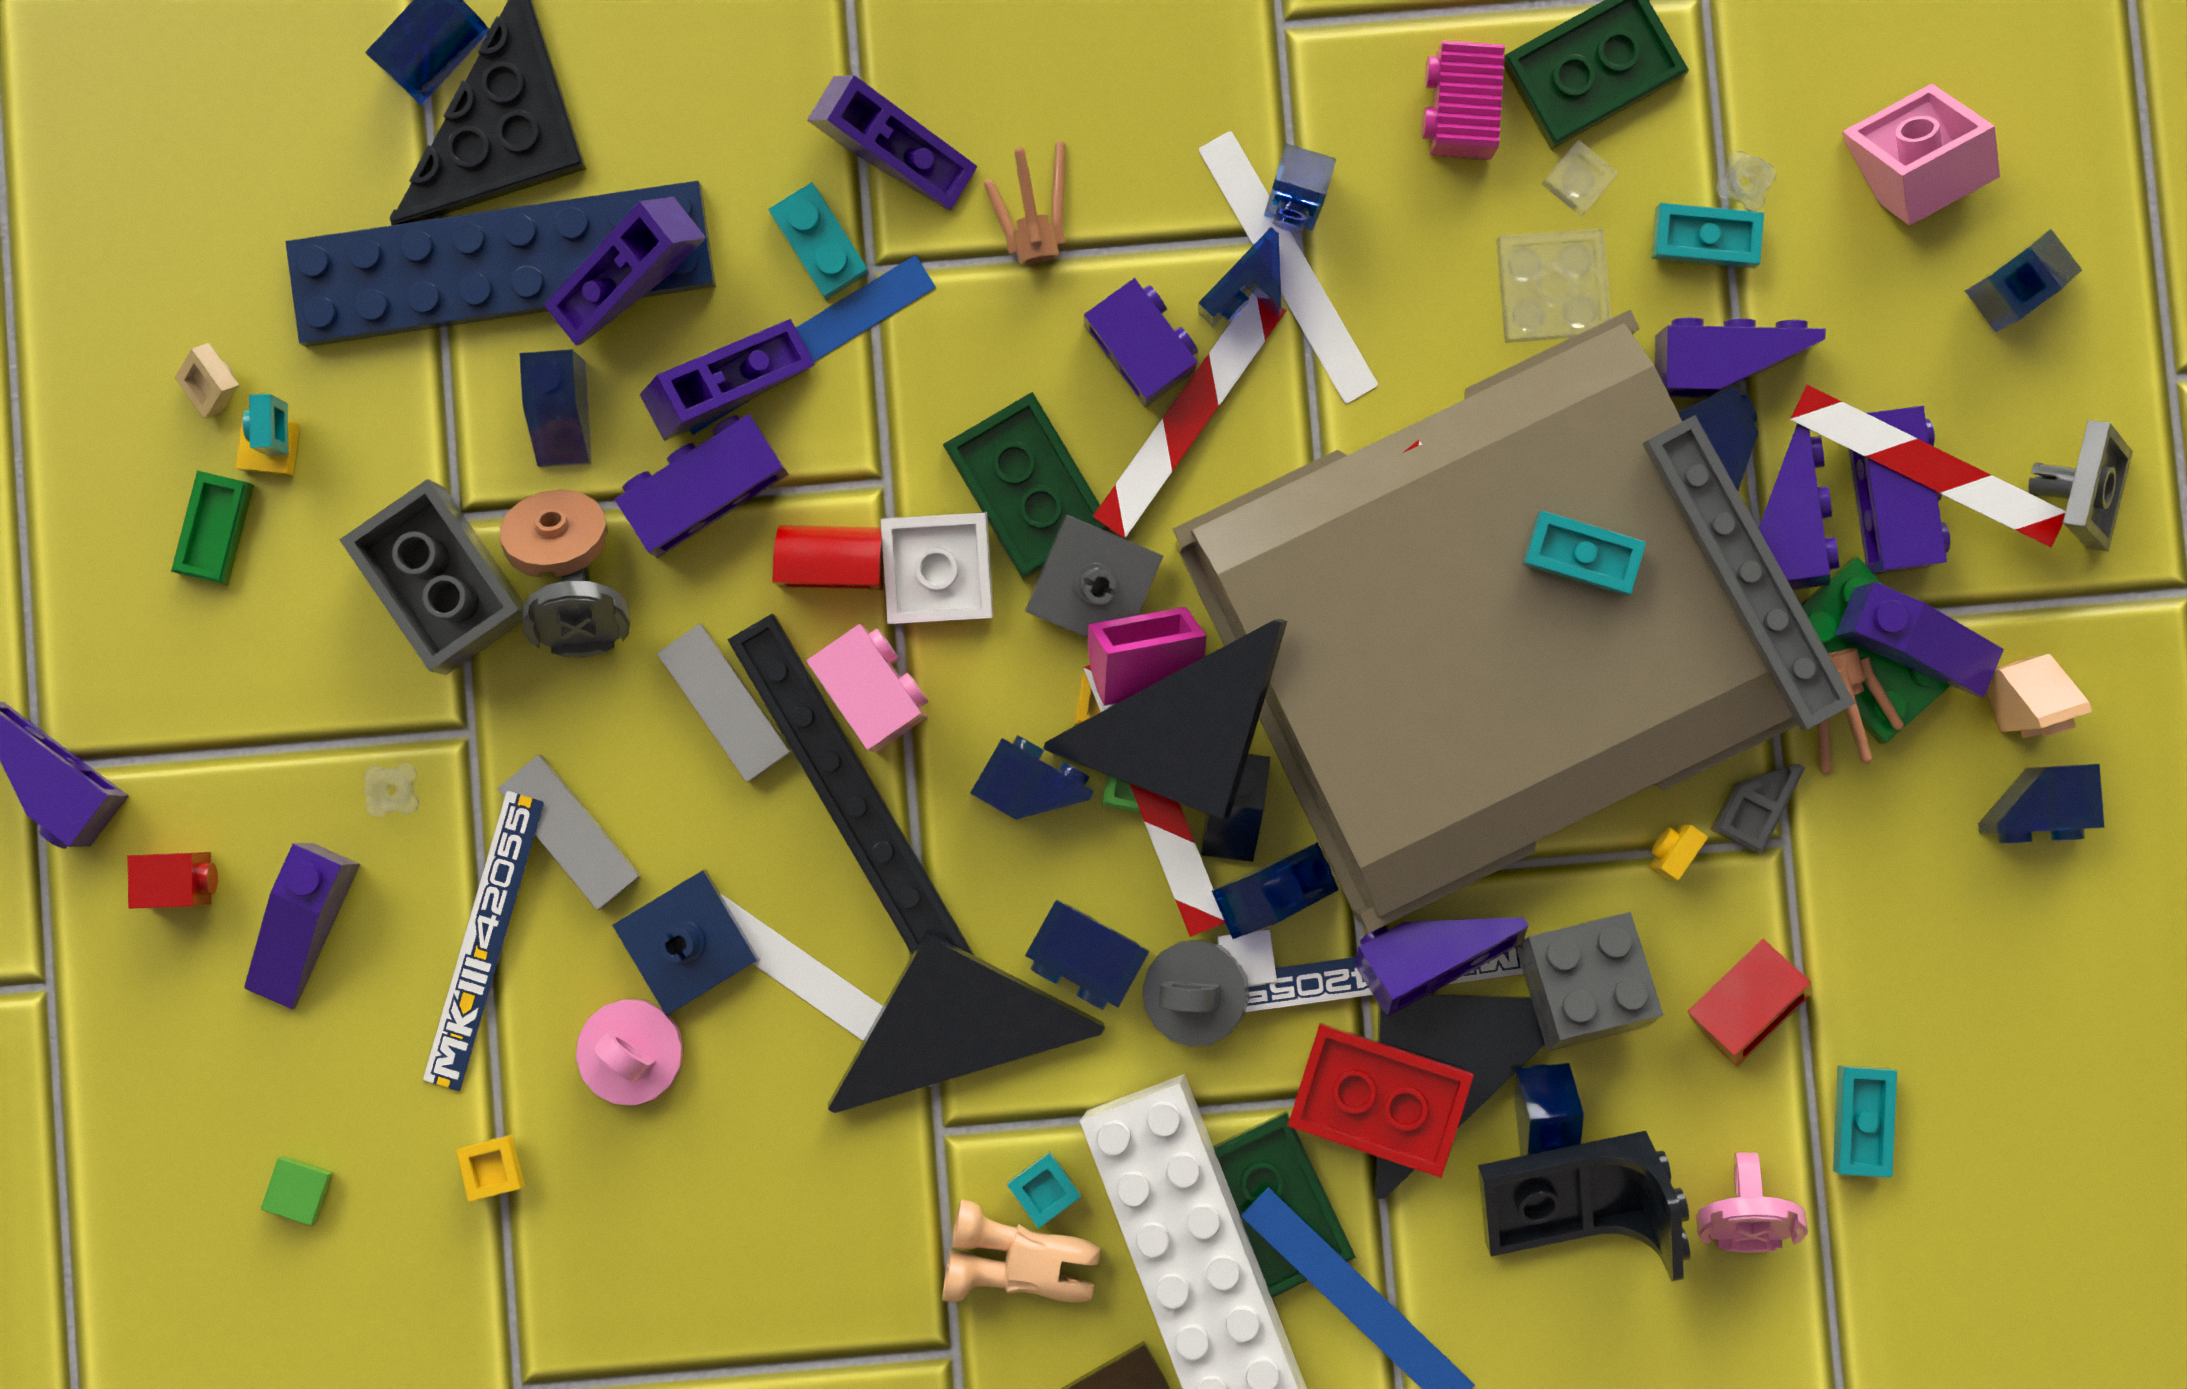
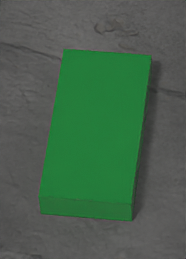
[171,470,254,585]

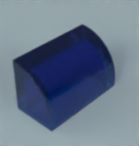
[365,0,489,106]

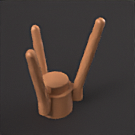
[984,141,1066,265]
[1817,648,1904,775]

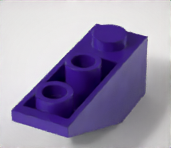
[1655,317,1826,398]
[1759,423,1839,590]

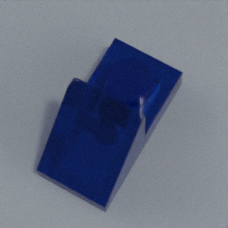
[1198,227,1281,327]

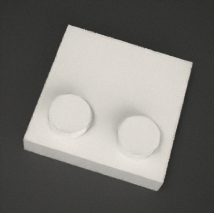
[880,512,994,624]

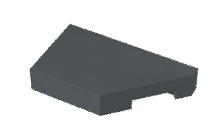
[1710,764,1805,854]

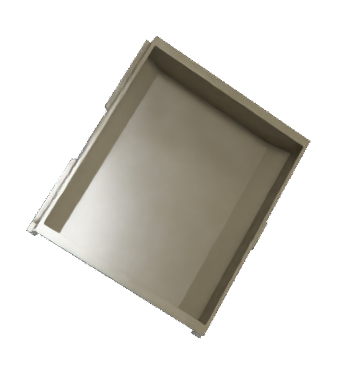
[1173,310,1798,933]

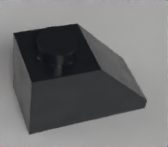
[1201,754,1271,862]

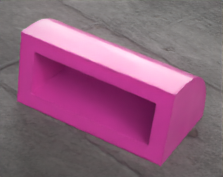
[1088,607,1206,706]

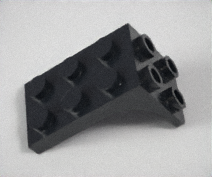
[1478,1131,1691,1282]

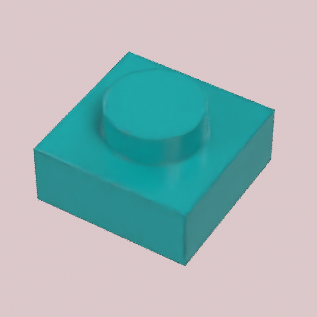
[243,394,289,456]
[1007,1151,1081,1229]

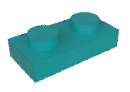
[768,182,869,300]
[1651,203,1764,268]
[1522,510,1646,596]
[1833,1065,1897,1177]

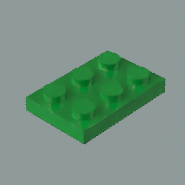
[1801,557,1951,744]

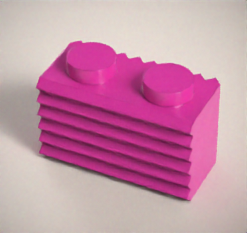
[1421,41,1505,160]

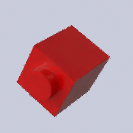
[127,852,218,909]

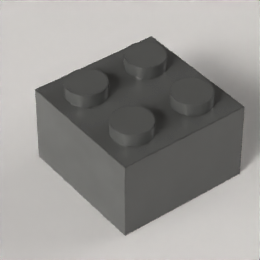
[1517,912,1664,1052]

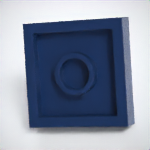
[612,870,759,1016]

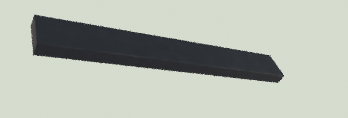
[727,613,975,956]

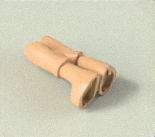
[942,1200,1101,1303]

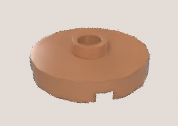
[500,489,608,577]

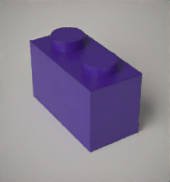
[1084,277,1198,407]

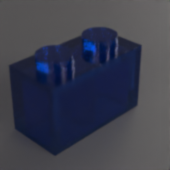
[1025,898,1149,1010]

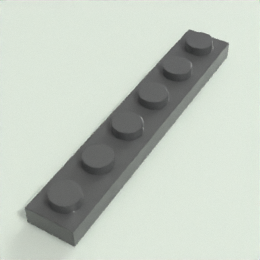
[1643,415,1856,730]

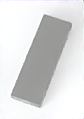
[657,624,792,783]
[497,755,641,910]

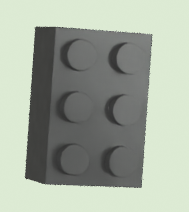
[339,479,524,675]

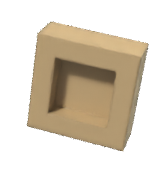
[175,343,239,419]

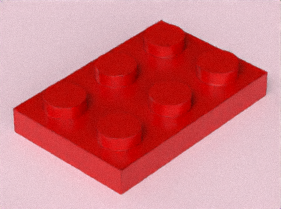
[1287,1023,1474,1178]

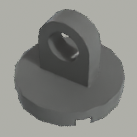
[523,567,630,658]
[1143,939,1250,1047]

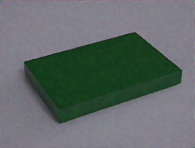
[1503,0,1689,150]
[943,392,1110,580]
[1213,1111,1356,1298]

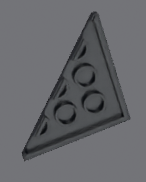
[390,0,587,225]
[1043,619,1288,820]
[828,931,1105,1113]
[1374,994,1545,1199]

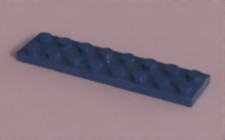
[285,181,716,347]

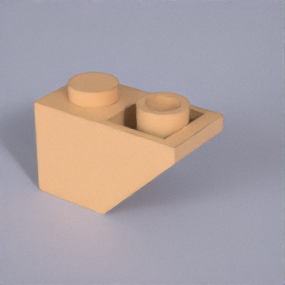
[1987,654,2092,738]

